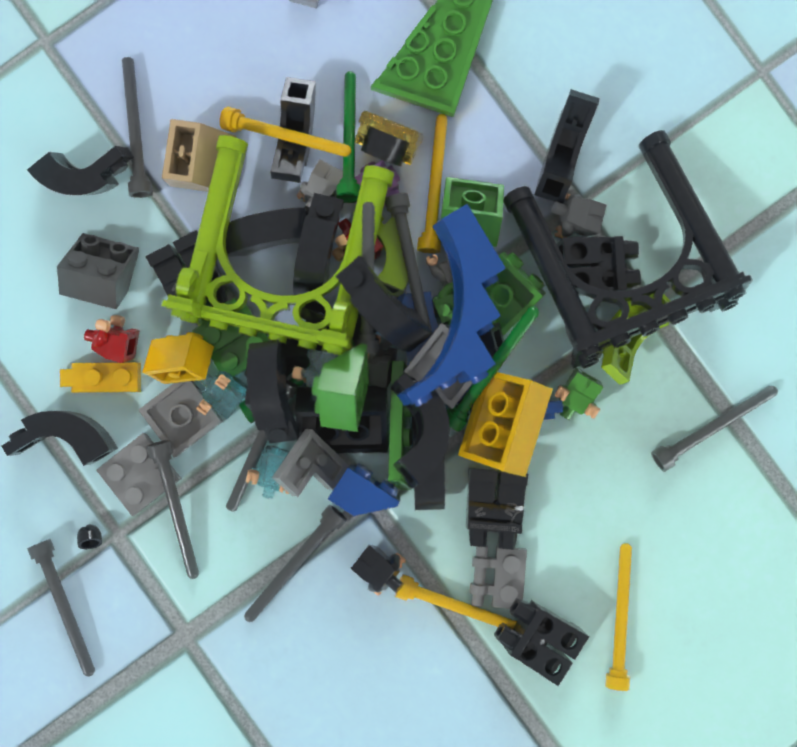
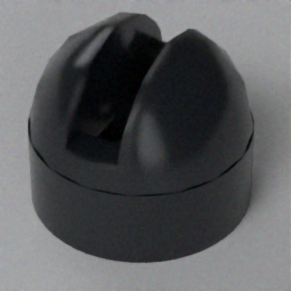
[77,524,102,549]

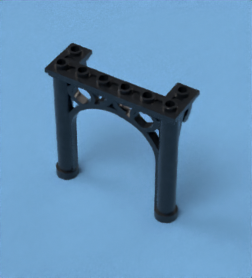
[503,130,752,369]

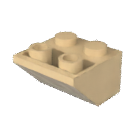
[162,119,237,192]

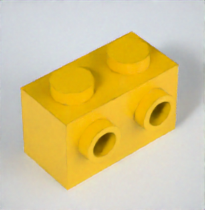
[142,332,214,384]

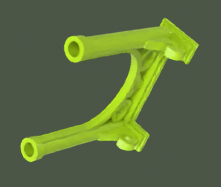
[161,135,394,356]

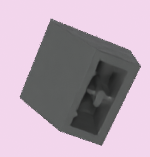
[57,233,139,309]

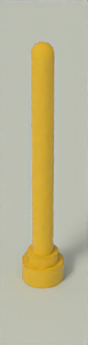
[219,106,351,157]
[417,114,448,254]
[605,543,632,691]
[395,574,518,628]

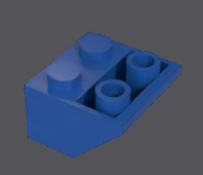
[328,463,400,516]

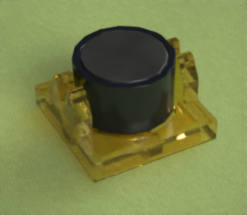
[355,111,424,167]

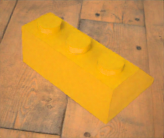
[458,372,553,477]

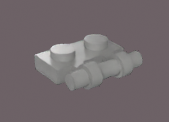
[470,546,527,609]

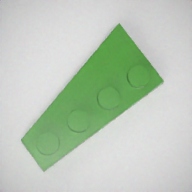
[388,361,412,490]

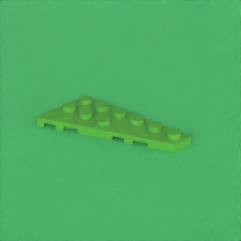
[371,0,493,117]

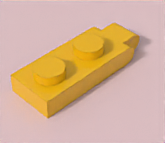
[60,362,141,393]

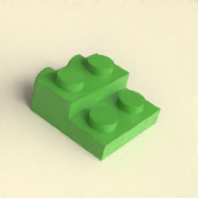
[485,251,546,336]
[192,298,271,380]

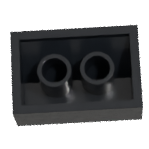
[295,386,388,453]

